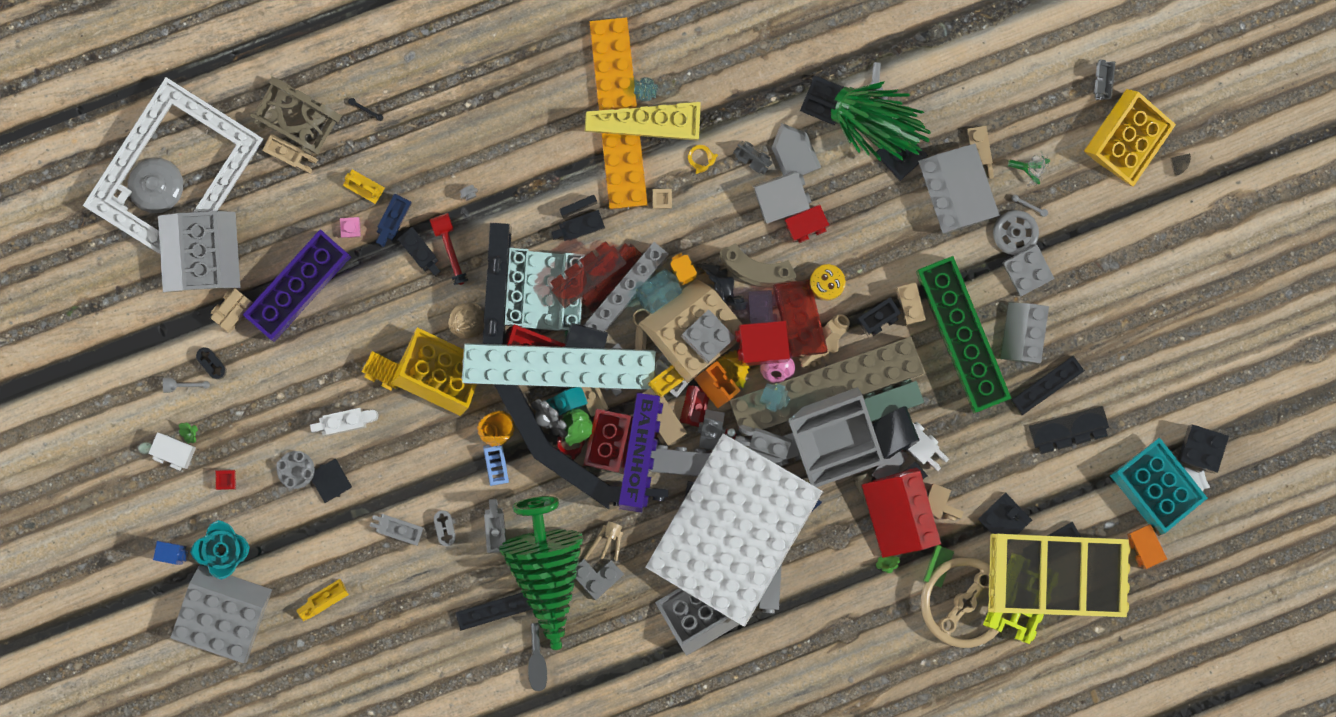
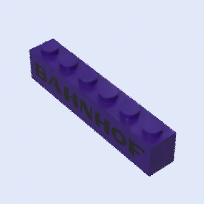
[619,393,664,513]

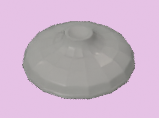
[128,158,183,213]

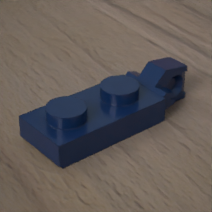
[376,194,412,247]

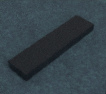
[1011,355,1085,415]
[455,592,532,631]

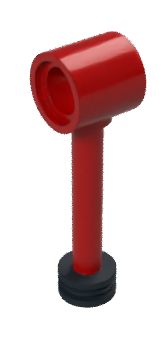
[430,213,469,285]

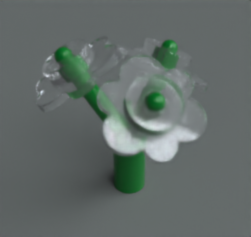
[1008,151,1050,187]

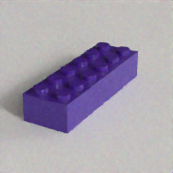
[243,229,351,342]

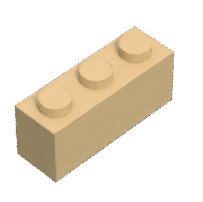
[642,388,687,446]

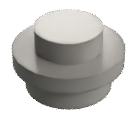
[460,185,478,201]

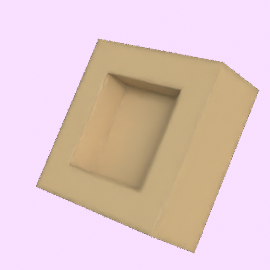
[653,189,672,209]

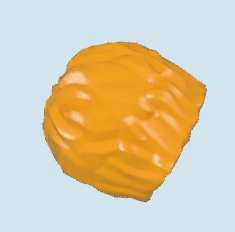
[477,411,515,447]

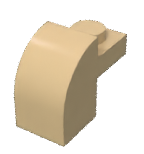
[927,483,964,521]

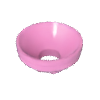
[760,358,795,384]

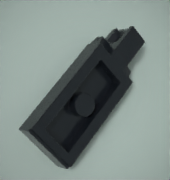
[551,210,605,241]
[398,227,441,277]

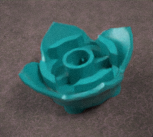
[190,520,250,580]

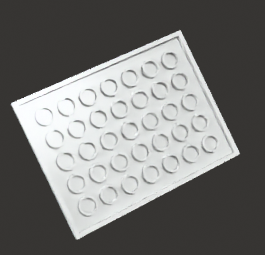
[646,433,823,627]

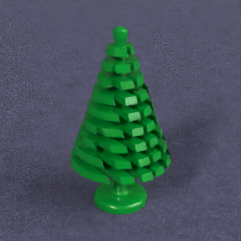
[499,496,583,650]

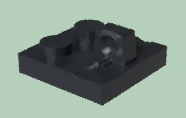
[978,492,1033,544]

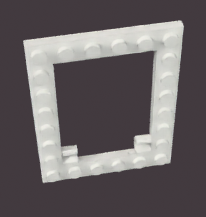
[83,78,264,254]

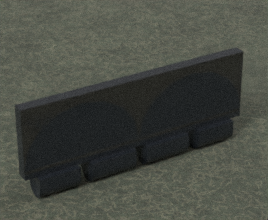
[1029,406,1109,454]

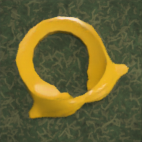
[688,145,718,174]

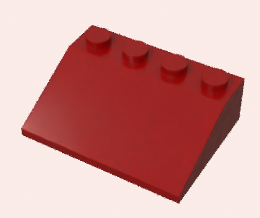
[861,468,941,558]

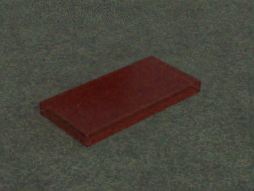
[773,280,828,358]

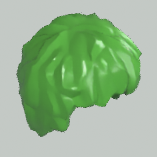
[562,408,593,446]

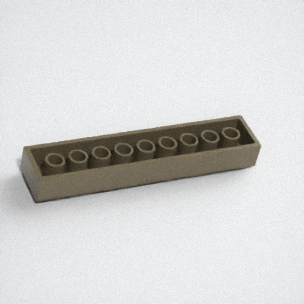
[729,337,924,437]

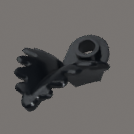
[696,262,748,310]

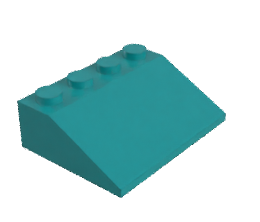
[1110,437,1208,536]

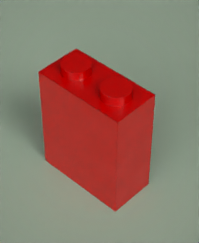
[735,321,790,366]

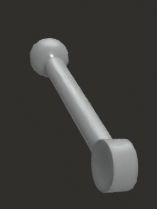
[1011,194,1048,217]

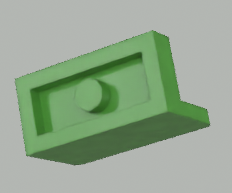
[923,545,954,588]

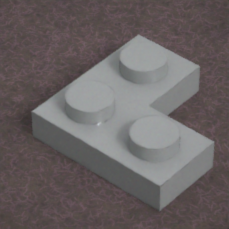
[576,559,624,600]

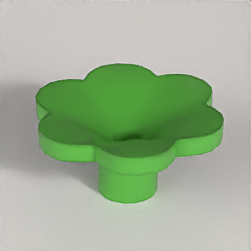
[179,422,198,444]
[876,556,900,573]

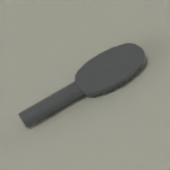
[528,623,547,691]

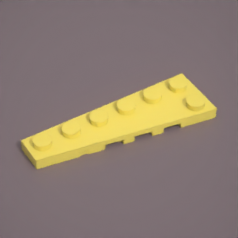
[585,102,701,141]

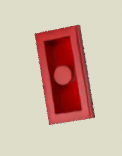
[680,385,709,427]

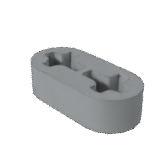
[434,510,456,546]

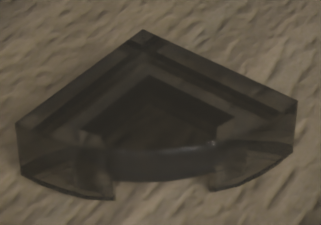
[1171,153,1191,177]

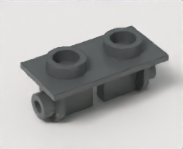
[1093,59,1116,100]
[733,141,773,175]

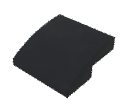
[800,75,844,126]
[564,322,608,348]
[872,406,920,459]

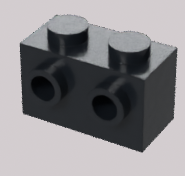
[857,297,901,336]

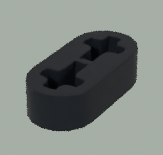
[196,347,227,380]

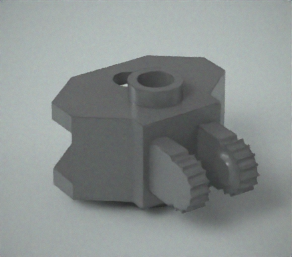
[698,409,726,450]

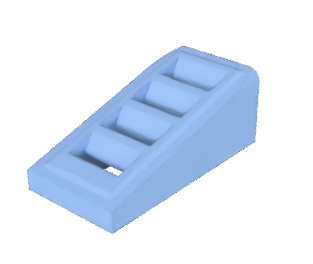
[483,445,509,486]

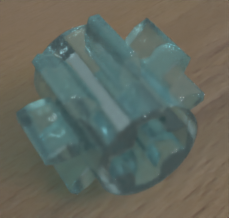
[634,77,658,101]

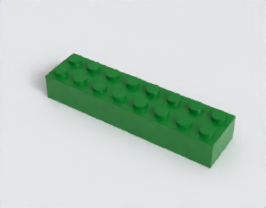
[916,256,1011,414]

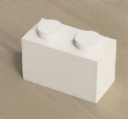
[148,432,196,471]

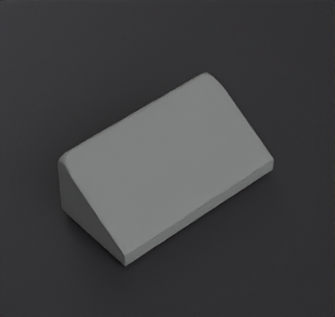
[871,450,909,479]

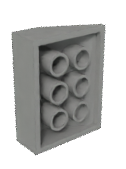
[918,143,1000,235]
[655,588,753,656]

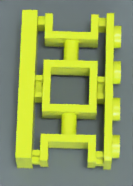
[983,554,1058,644]

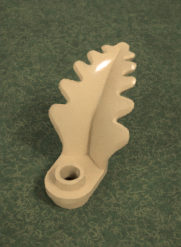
[799,314,850,369]

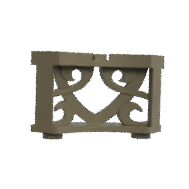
[250,76,342,155]
[719,244,797,288]

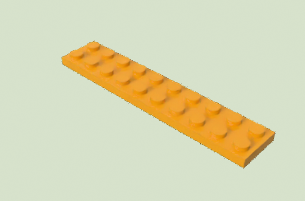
[589,17,648,210]

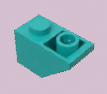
[546,387,588,416]

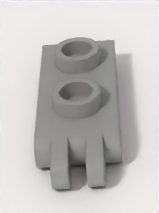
[370,514,424,546]

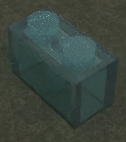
[635,269,682,314]

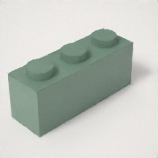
[864,379,924,422]

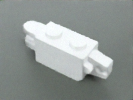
[310,408,379,436]
[907,421,949,471]

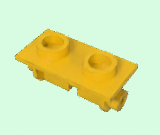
[343,169,385,204]

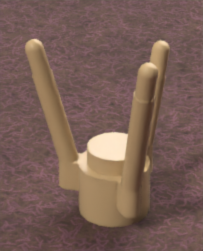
[584,521,623,561]

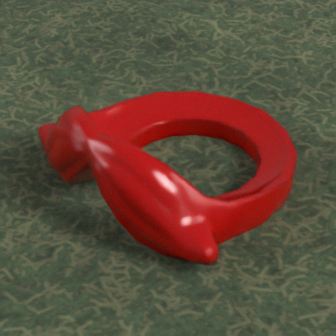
[557,436,585,460]

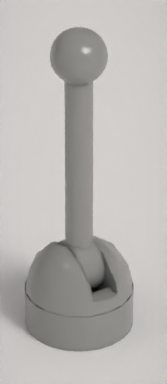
[163,378,210,393]

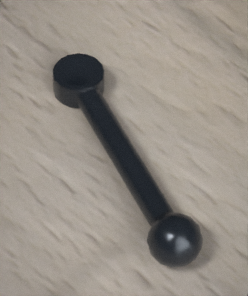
[348,98,383,121]

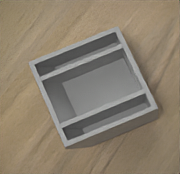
[788,387,885,488]
[171,565,272,663]

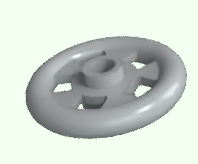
[993,210,1039,255]

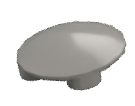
[276,451,315,489]

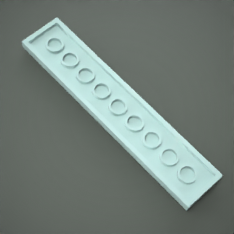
[462,343,656,389]

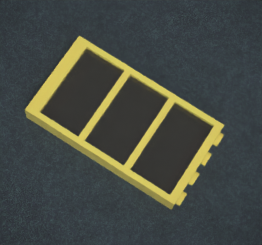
[988,534,1131,617]

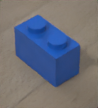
[153,541,188,565]

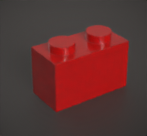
[784,204,829,244]

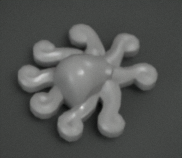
[531,399,567,438]

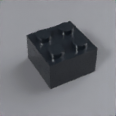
[1178,424,1229,474]

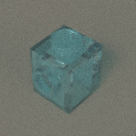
[759,383,790,412]

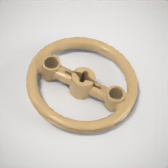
[921,557,1008,648]

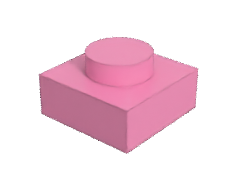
[340,217,361,238]

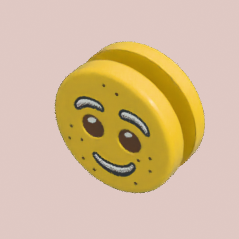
[809,264,846,301]

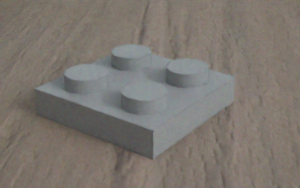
[1002,245,1054,297]
[681,309,735,364]

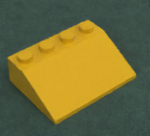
[1084,89,1176,187]
[392,327,477,416]

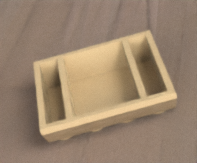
[639,279,743,383]

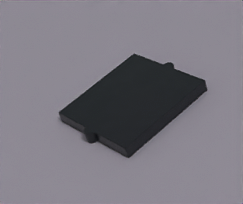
[312,458,352,503]

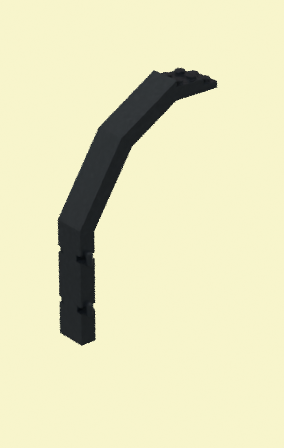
[483,223,669,509]

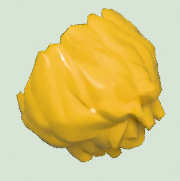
[717,350,749,388]

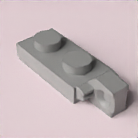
[484,499,506,553]

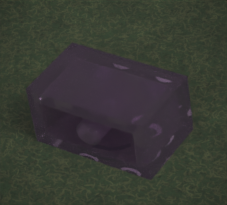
[748,290,777,324]

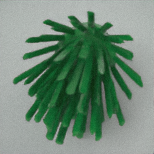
[831,81,931,161]

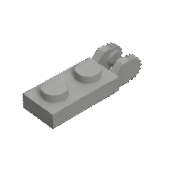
[735,425,792,459]

